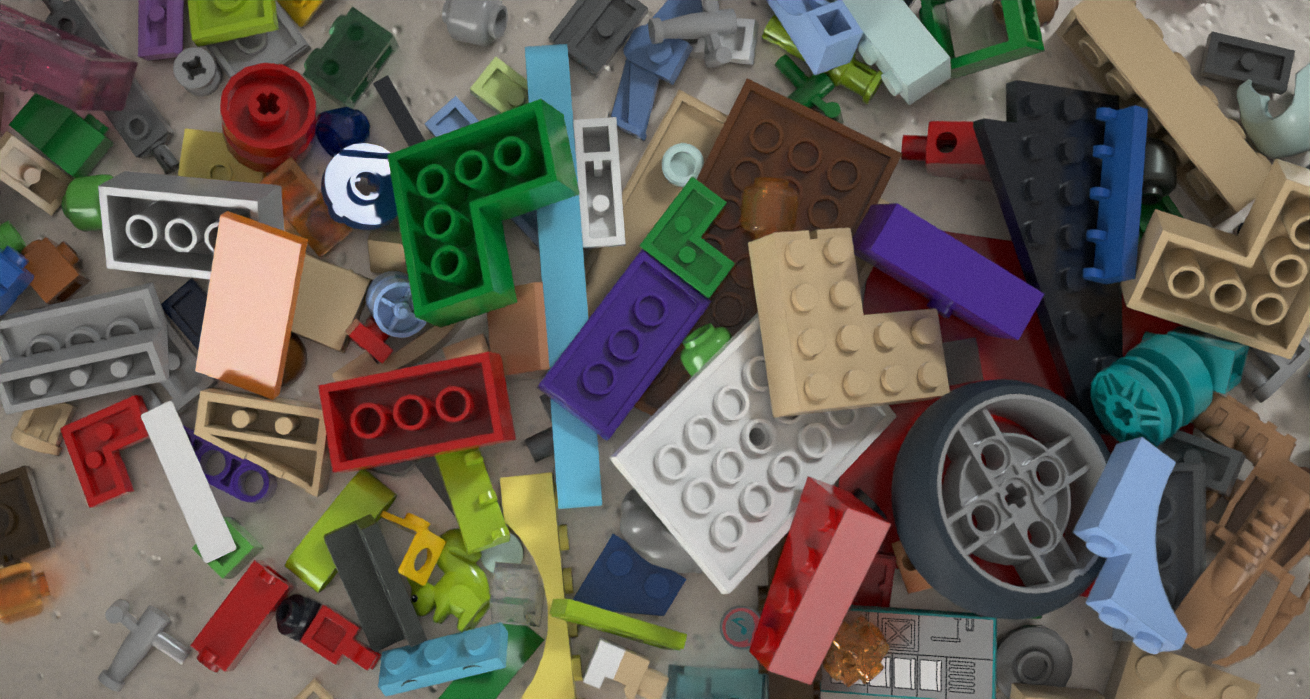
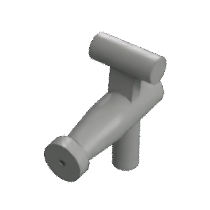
[648,0,737,68]
[98,599,192,692]

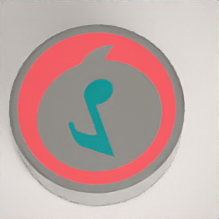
[720,606,760,650]

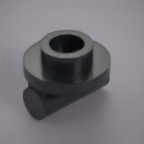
[276,594,322,643]

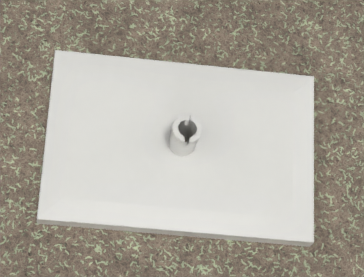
[609,312,897,594]

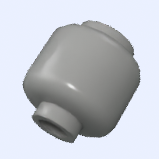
[442,0,508,46]

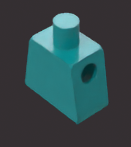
[1141,326,1249,394]

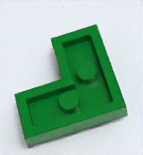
[639,177,735,299]

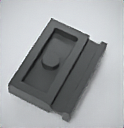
[548,0,648,77]

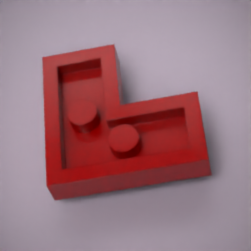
[60,395,150,508]

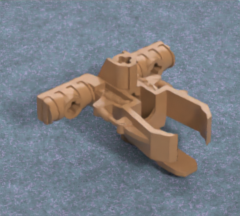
[1174,391,1310,668]

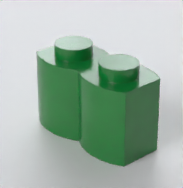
[9,85,114,178]

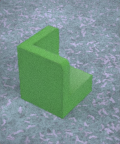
[192,517,264,579]

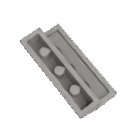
[0,282,169,415]

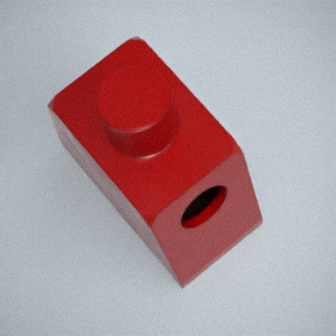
[901,121,992,182]

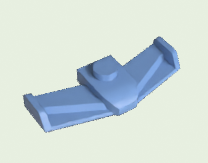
[611,0,703,141]

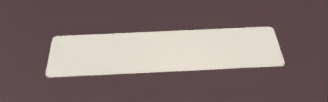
[141,401,236,563]

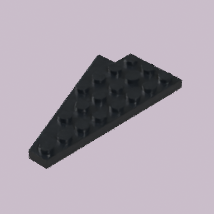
[973,80,1123,436]

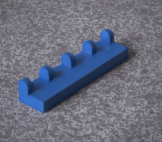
[1083,105,1148,284]

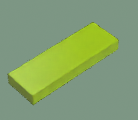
[549,599,687,651]

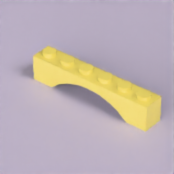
[500,472,585,699]

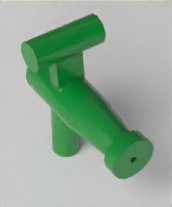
[775,54,844,124]

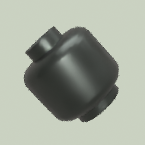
[1141,137,1177,205]

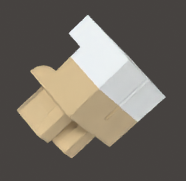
[583,636,669,699]

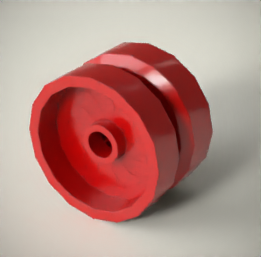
[220,63,317,173]

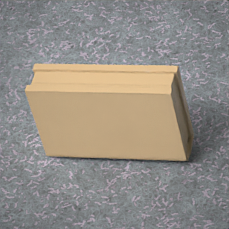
[291,253,373,354]

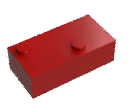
[318,352,516,473]

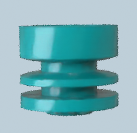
[1091,334,1213,448]

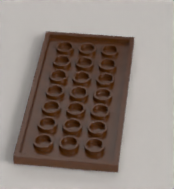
[634,78,902,416]

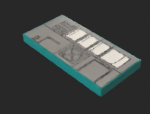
[820,605,997,699]

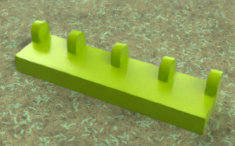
[434,448,510,555]

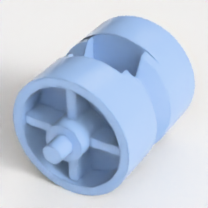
[366,271,426,338]

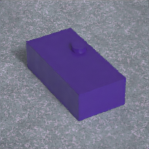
[852,203,1044,340]

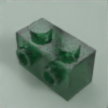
[302,6,399,112]

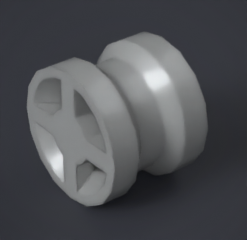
[173,47,223,96]

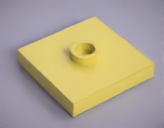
[178,128,267,184]

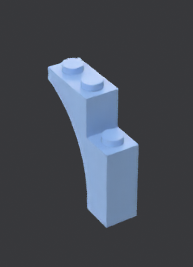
[1073,437,1188,654]

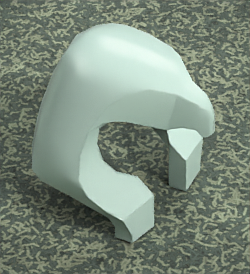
[1236,63,1310,159]

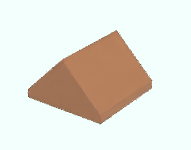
[487,282,550,380]

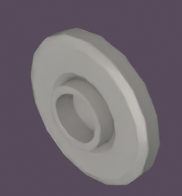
[996,625,1073,699]

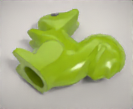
[407,528,494,633]

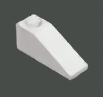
[573,117,626,249]

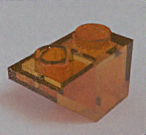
[259,157,353,257]

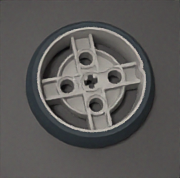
[891,379,1111,620]

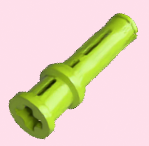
[762,14,883,105]

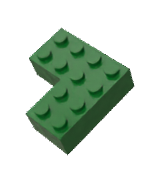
[387,99,580,328]

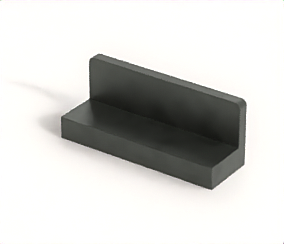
[324,514,427,652]

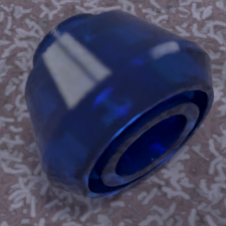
[315,106,370,158]

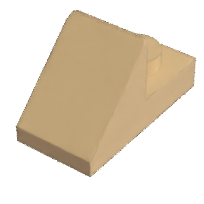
[0,131,73,216]

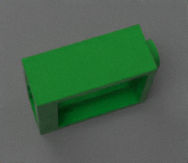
[919,0,1045,79]

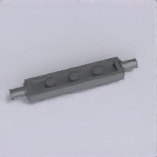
[41,0,180,174]

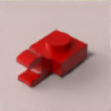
[345,315,394,363]
[300,604,382,671]

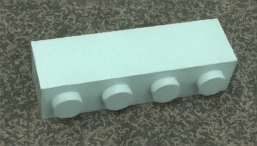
[825,0,951,105]

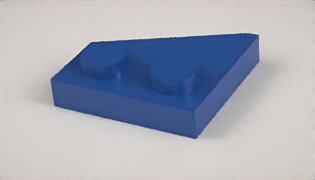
[573,534,686,616]

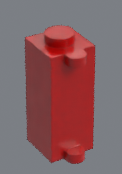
[190,560,296,673]

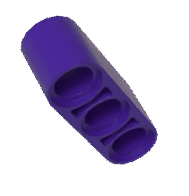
[183,425,277,504]

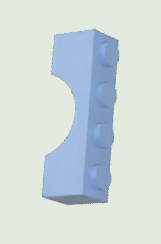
[766,0,863,75]

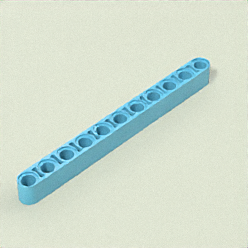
[525,44,602,509]

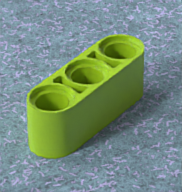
[284,469,397,593]

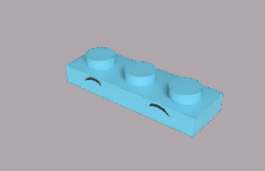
[378,622,508,697]

